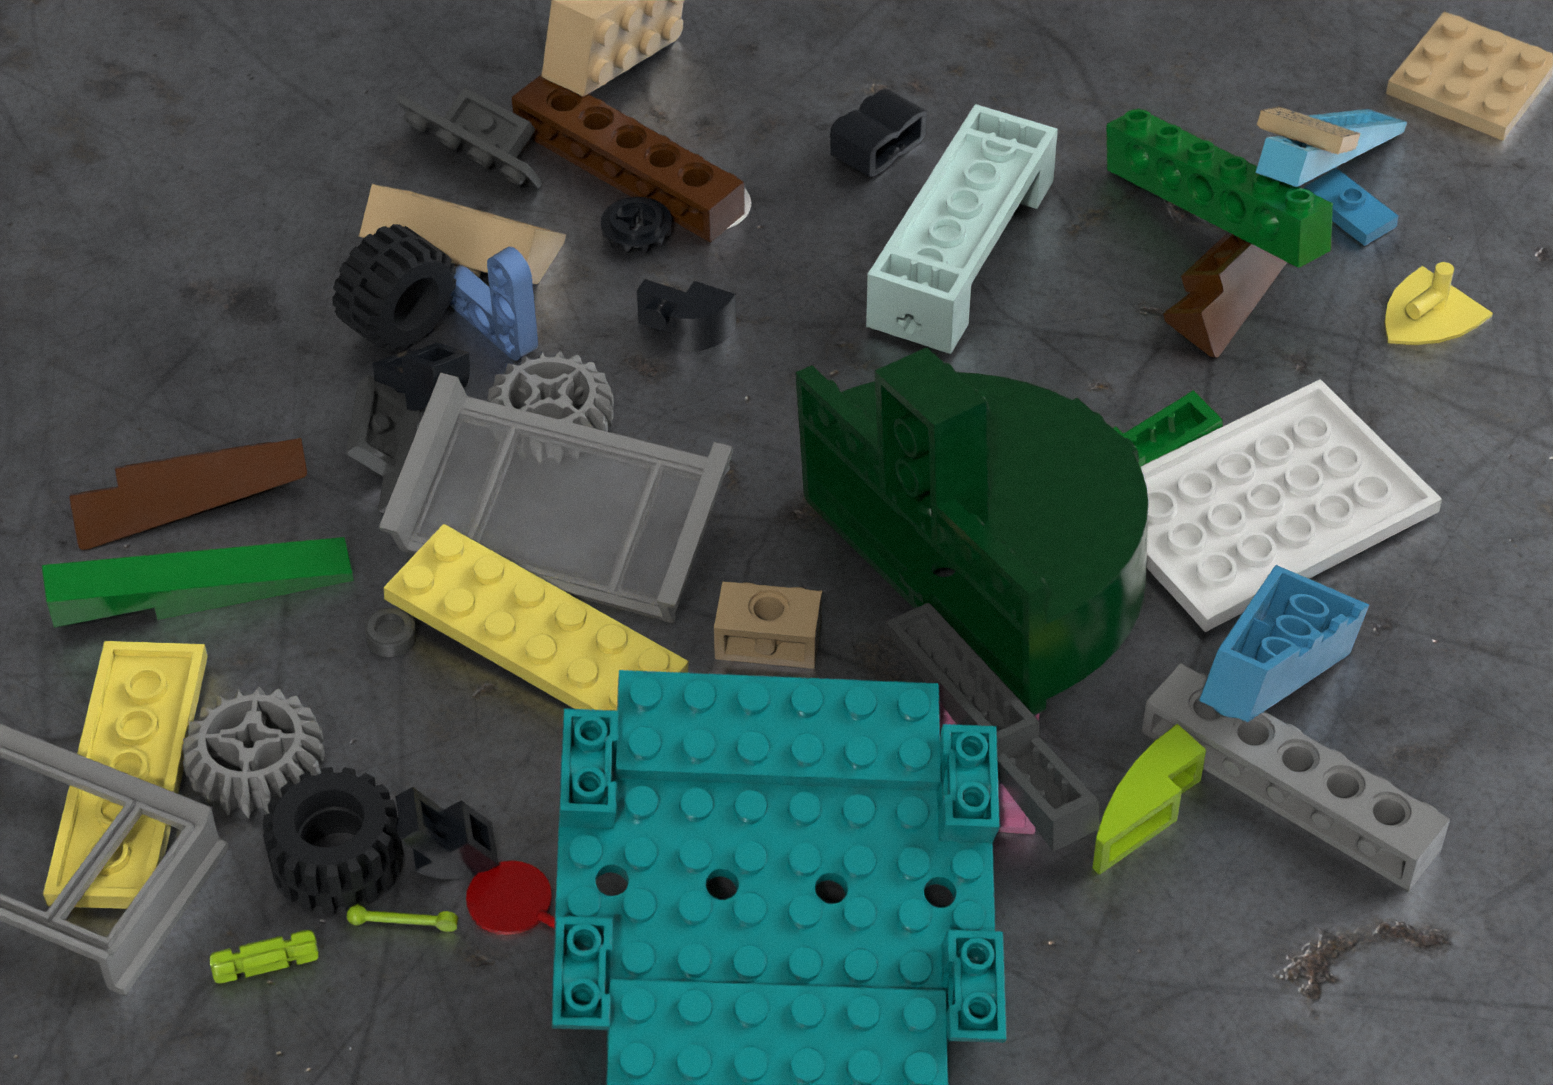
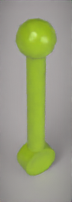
[347,905,459,932]

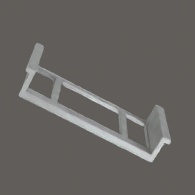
[0,723,229,996]

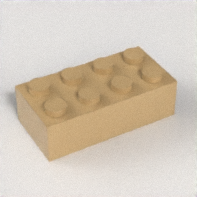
[542,0,684,96]

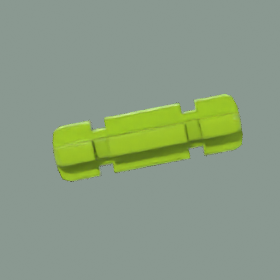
[209,930,318,984]

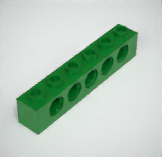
[1106,108,1333,268]

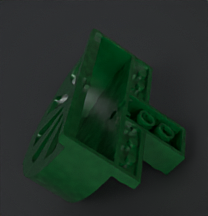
[795,347,1149,716]

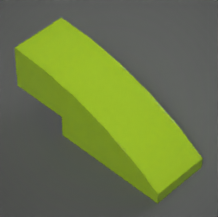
[1092,724,1206,875]

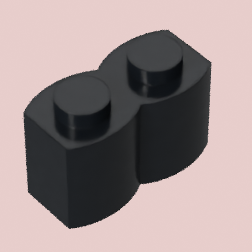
[830,89,927,177]

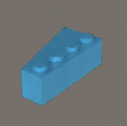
[1199,565,1369,722]

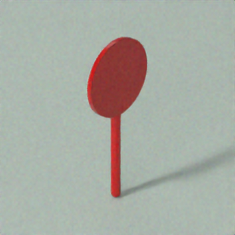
[466,860,555,935]

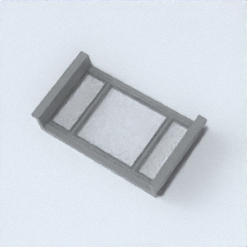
[379,373,734,624]

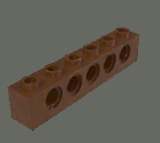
[511,74,745,243]

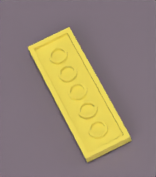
[383,524,689,711]
[43,641,208,909]

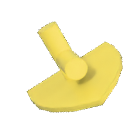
[1384,262,1493,345]

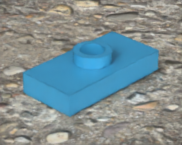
[1304,168,1399,246]

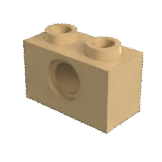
[714,581,822,669]

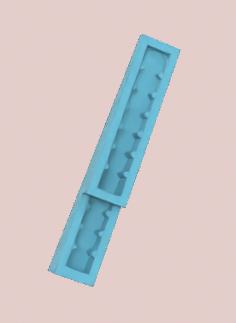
[1256,109,1407,187]

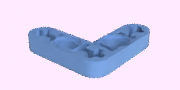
[450,247,538,361]

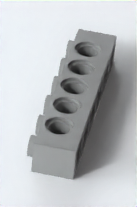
[1142,663,1450,891]

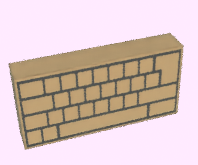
[1257,106,1360,154]

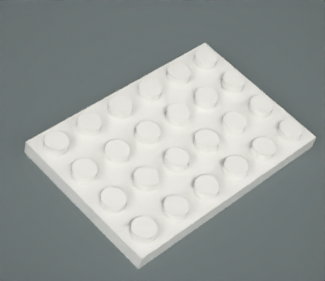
[1141,379,1442,632]

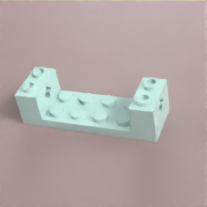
[866,104,1058,354]

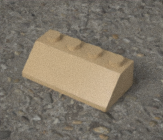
[359,184,566,285]

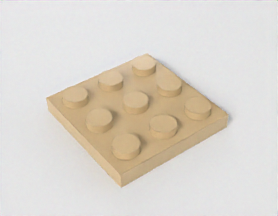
[1386,12,1553,141]

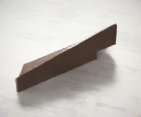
[1163,232,1287,358]
[69,438,307,550]

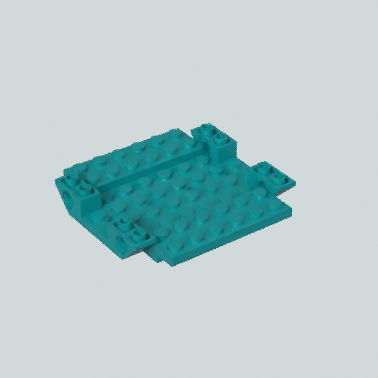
[552,670,1007,1085]

